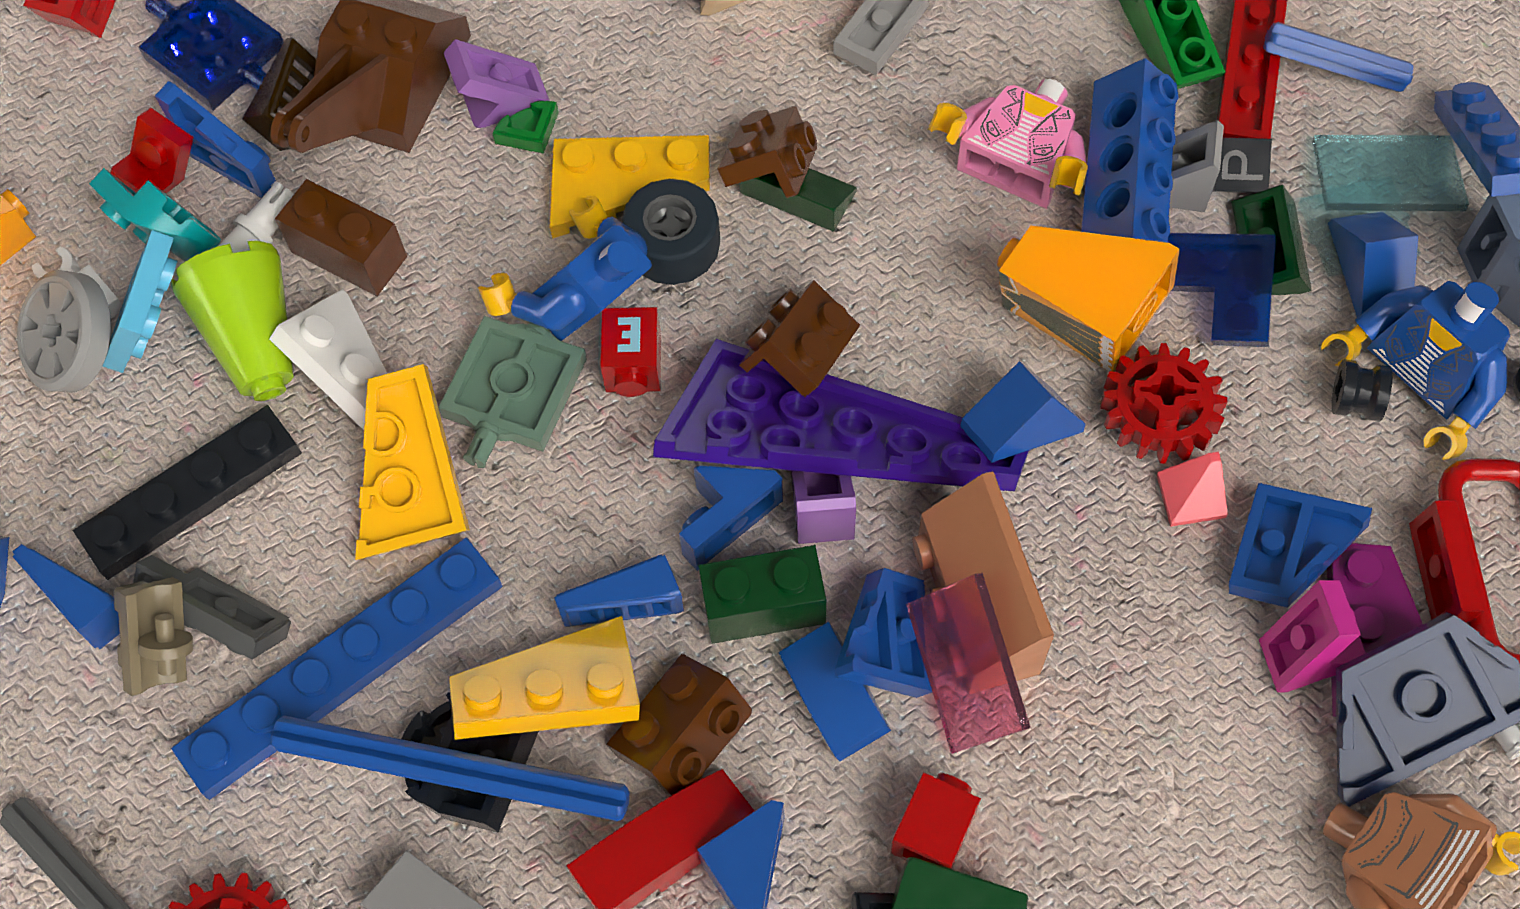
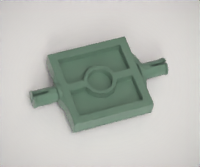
[438,316,587,468]

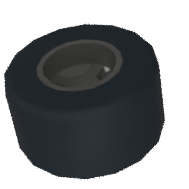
[622,179,721,285]

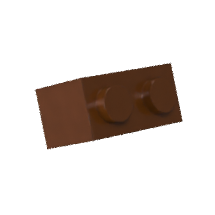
[275,179,407,297]

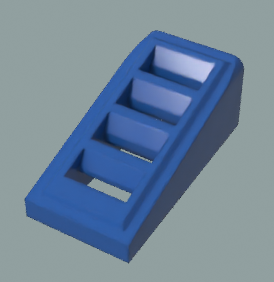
[12,544,120,649]
[554,554,684,627]

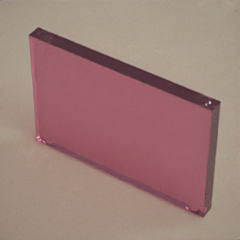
[906,573,1031,754]

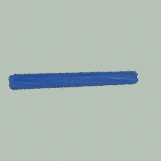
[271,716,630,821]

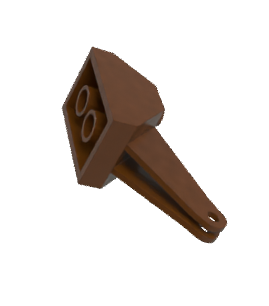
[271,0,471,153]

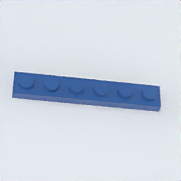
[171,537,503,800]

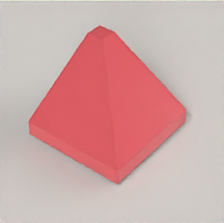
[1156,451,1228,527]

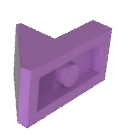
[444,39,550,128]

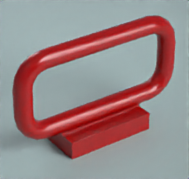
[1409,458,1520,663]

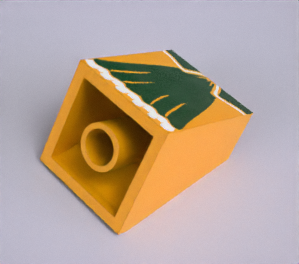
[997,225,1180,372]

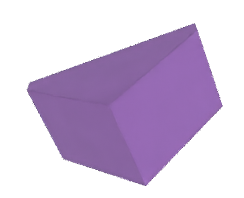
[791,470,856,544]

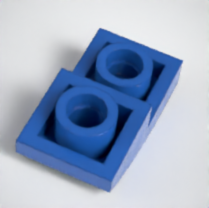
[778,621,891,762]

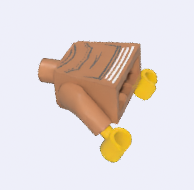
[1323,792,1520,909]

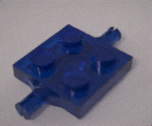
[138,0,284,111]

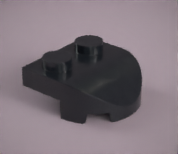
[401,692,539,833]

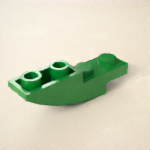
[1119,0,1225,89]

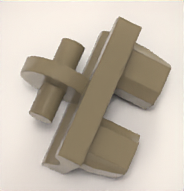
[113,577,193,696]

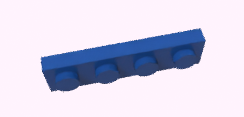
[1434,82,1520,197]

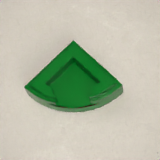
[492,101,559,154]

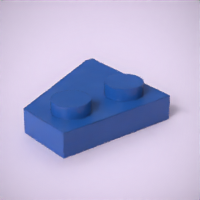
[155,81,276,198]
[1229,483,1372,608]
[835,568,934,698]

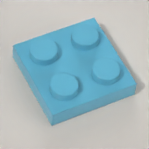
[102,230,177,373]

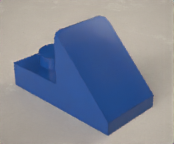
[679,466,783,571]

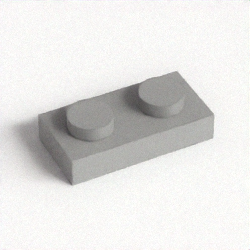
[833,0,929,75]

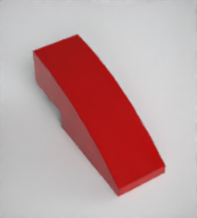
[566,769,755,909]

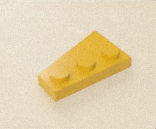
[550,135,710,239]
[355,364,470,560]
[449,616,640,739]

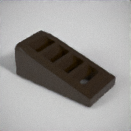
[242,37,316,151]

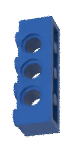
[1081,58,1178,243]

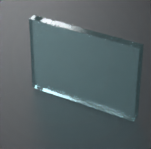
[1312,135,1469,211]

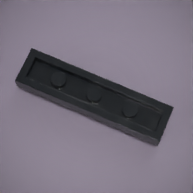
[72,405,302,580]

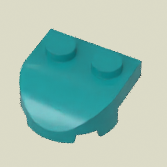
[89,168,221,262]

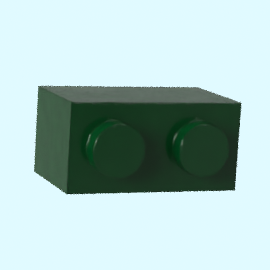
[698,545,827,644]

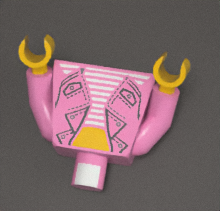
[927,79,1088,209]

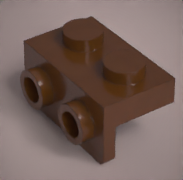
[717,105,817,198]
[739,280,860,397]
[606,654,752,797]

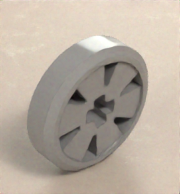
[17,270,111,393]

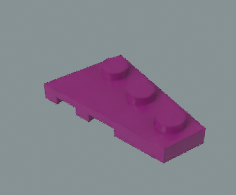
[1327,543,1423,717]

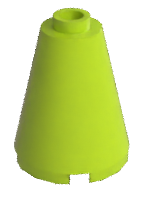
[170,241,294,401]

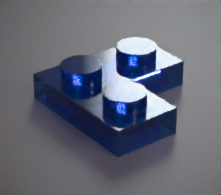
[1167,233,1276,347]

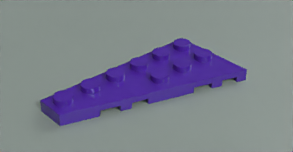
[653,339,1030,492]

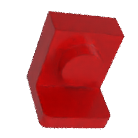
[111,107,194,193]

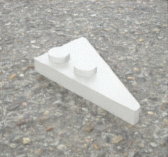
[269,289,387,430]

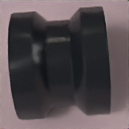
[1331,359,1393,422]

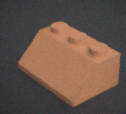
[912,471,1054,693]

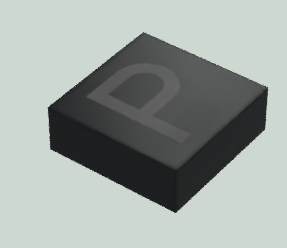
[1212,138,1272,193]

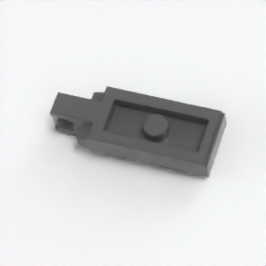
[133,555,291,660]

